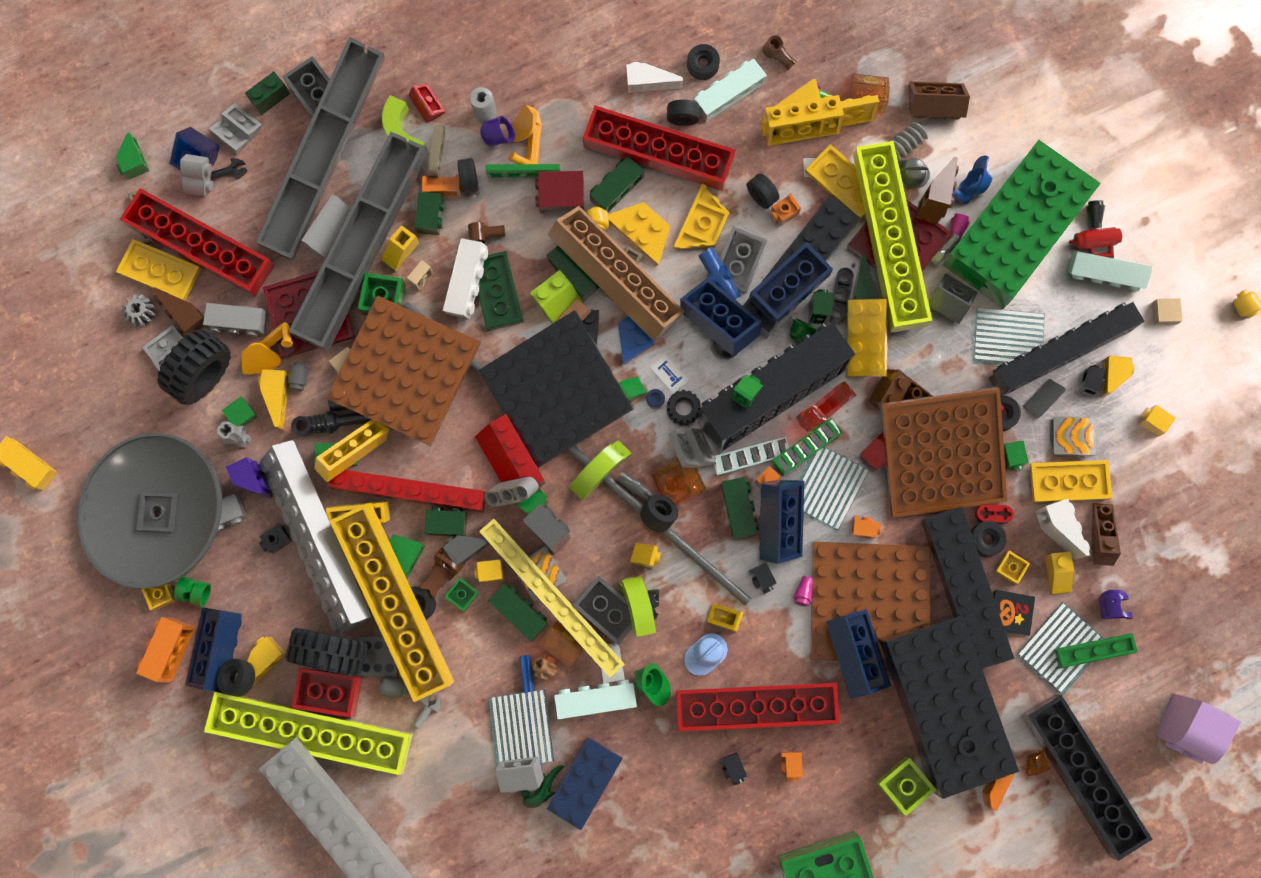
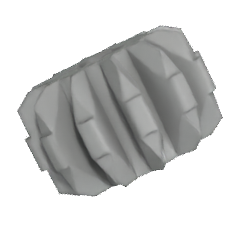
[122,295,156,326]

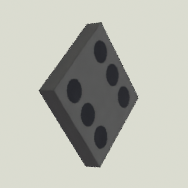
[358,637,399,677]

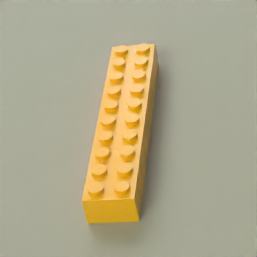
[330,503,454,702]

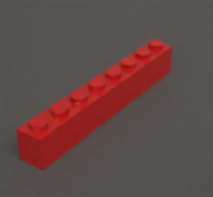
[328,470,486,513]

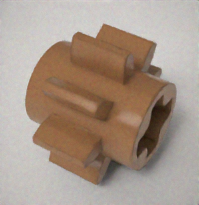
[533,654,557,681]

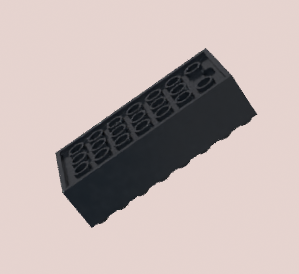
[697,322,855,454]
[879,614,1019,799]

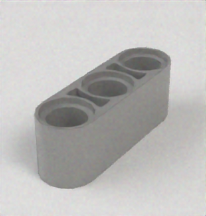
[484,477,539,507]

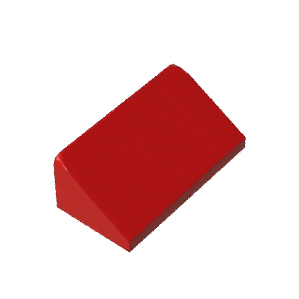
[409,83,446,123]

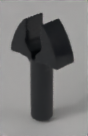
[211,158,248,180]

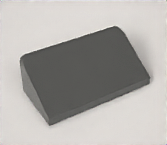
[1024,379,1067,418]

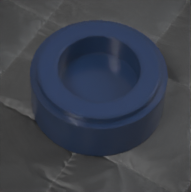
[646,389,665,409]

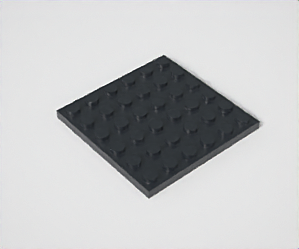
[479,310,634,468]

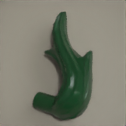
[521,765,565,808]

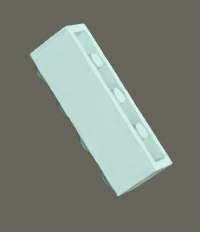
[694,59,767,122]
[1067,250,1153,291]
[554,680,637,719]

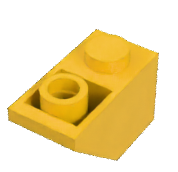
[381,225,420,271]
[630,543,661,569]

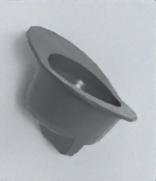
[898,158,930,188]

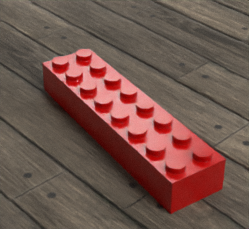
[582,105,736,191]
[120,188,274,297]
[676,683,840,731]

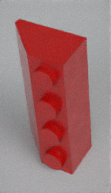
[475,414,546,487]

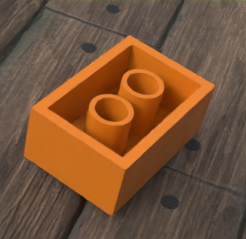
[136,617,196,682]

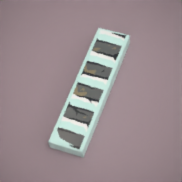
[713,436,789,476]

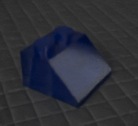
[169,127,220,171]

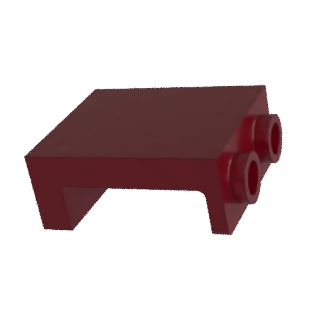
[535,171,585,213]

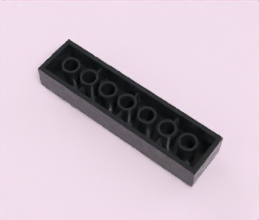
[743,196,859,338]
[989,302,1145,396]
[921,507,1015,669]
[1022,695,1153,861]

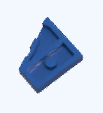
[618,316,655,364]

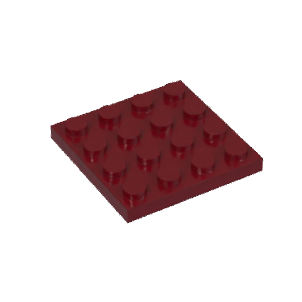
[847,199,952,271]
[263,271,355,359]

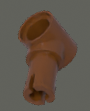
[762,35,797,70]
[468,222,505,244]

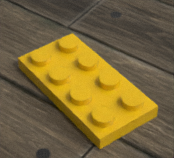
[805,144,865,220]
[116,239,201,301]
[847,299,887,376]
[1029,460,1112,502]

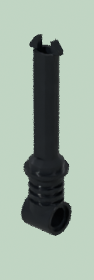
[291,410,371,436]

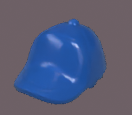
[952,155,993,204]

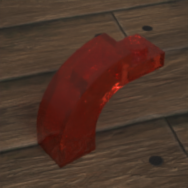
[795,381,857,433]

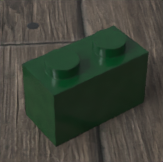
[245,71,290,115]
[415,192,446,235]
[808,289,833,325]
[424,507,467,537]

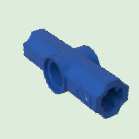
[698,247,741,299]

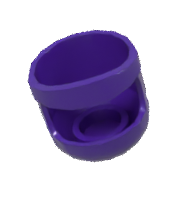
[480,116,515,147]
[1099,589,1133,619]

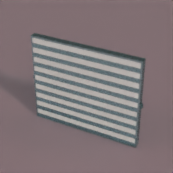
[973,307,1045,365]
[799,447,869,531]
[1017,602,1104,695]
[489,689,554,767]

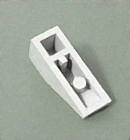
[626,62,683,93]

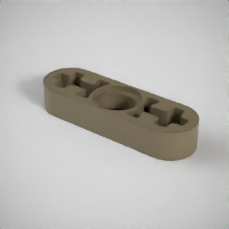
[428,125,446,177]

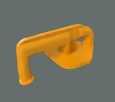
[508,104,542,164]
[241,322,293,375]

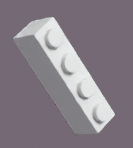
[443,238,488,319]

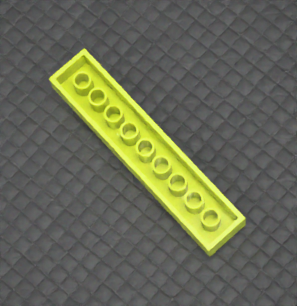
[853,141,932,333]
[204,692,413,775]

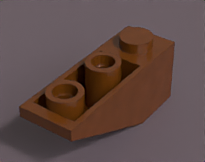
[152,287,204,334]
[1091,503,1121,566]

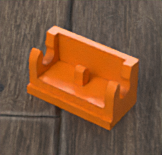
[422,174,462,198]

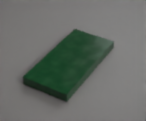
[478,251,524,331]

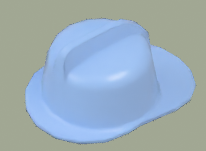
[684,633,728,676]

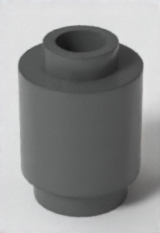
[287,362,309,391]
[379,676,408,697]

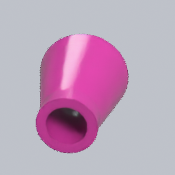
[949,213,970,242]
[793,576,814,607]

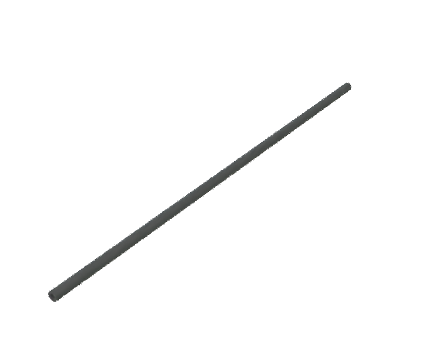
[402,302,752,606]

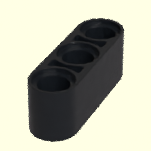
[829,268,854,324]

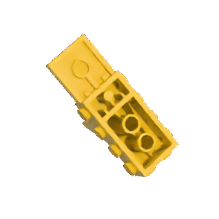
[761,79,879,146]

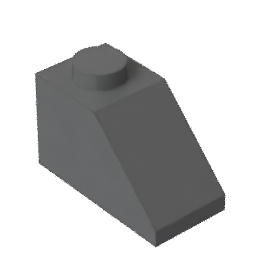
[443,535,490,566]

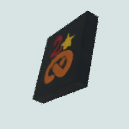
[994,590,1035,636]

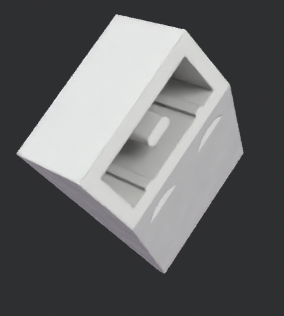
[1035,499,1090,560]

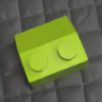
[530,270,584,324]

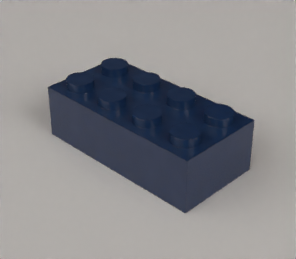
[749,242,833,326]
[680,278,762,357]
[547,737,623,830]

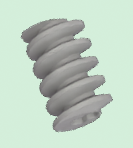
[470,87,497,123]
[888,122,928,162]

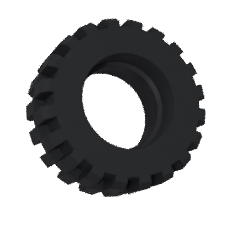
[157,330,231,405]
[285,627,367,676]

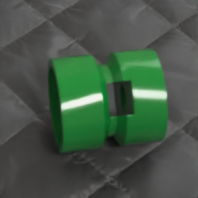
[174,576,211,608]

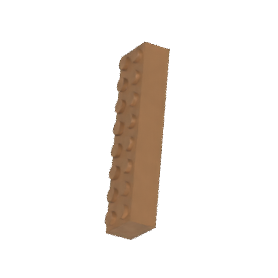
[547,206,685,341]

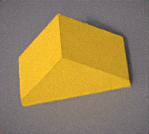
[707,603,743,632]

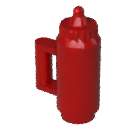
[1069,227,1123,258]

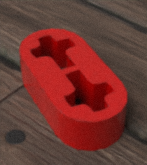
[975,504,1014,524]

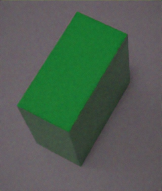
[221,396,258,427]
[444,577,480,612]

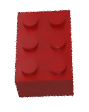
[291,668,363,717]

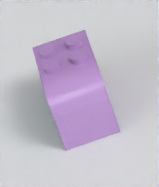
[1157,693,1241,764]

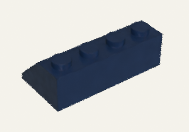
[759,480,805,564]
[185,607,242,692]
[826,609,891,699]

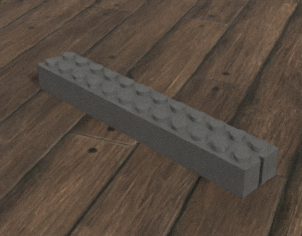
[256,37,385,260]
[288,132,428,352]

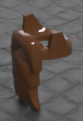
[419,547,466,598]

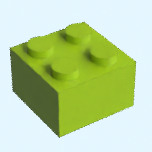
[875,756,936,816]

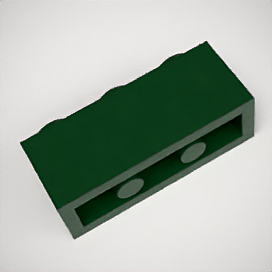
[589,156,644,213]
[547,246,600,302]
[721,477,759,540]
[488,584,548,642]

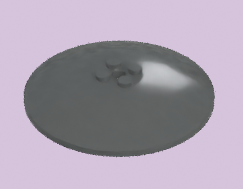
[77,433,222,589]

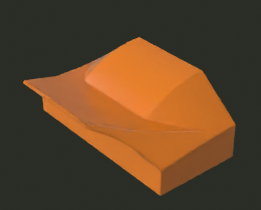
[982,774,1015,811]

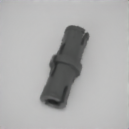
[617,471,655,501]

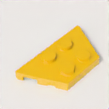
[674,184,730,250]
[608,202,671,266]

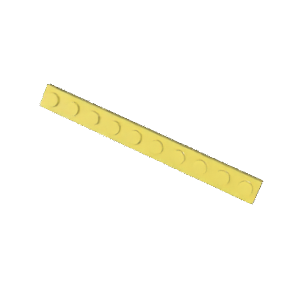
[479,519,625,678]

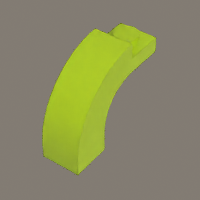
[382,95,428,151]
[569,440,632,501]
[619,576,656,637]

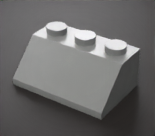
[301,194,351,261]

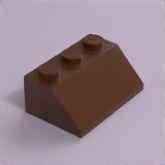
[909,81,970,120]

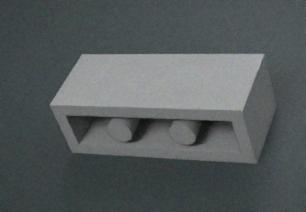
[203,303,268,337]

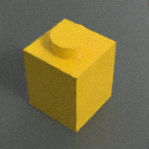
[1139,405,1176,437]
[474,559,504,583]

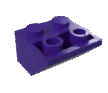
[226,457,273,499]

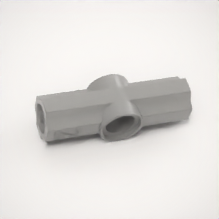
[217,421,251,449]

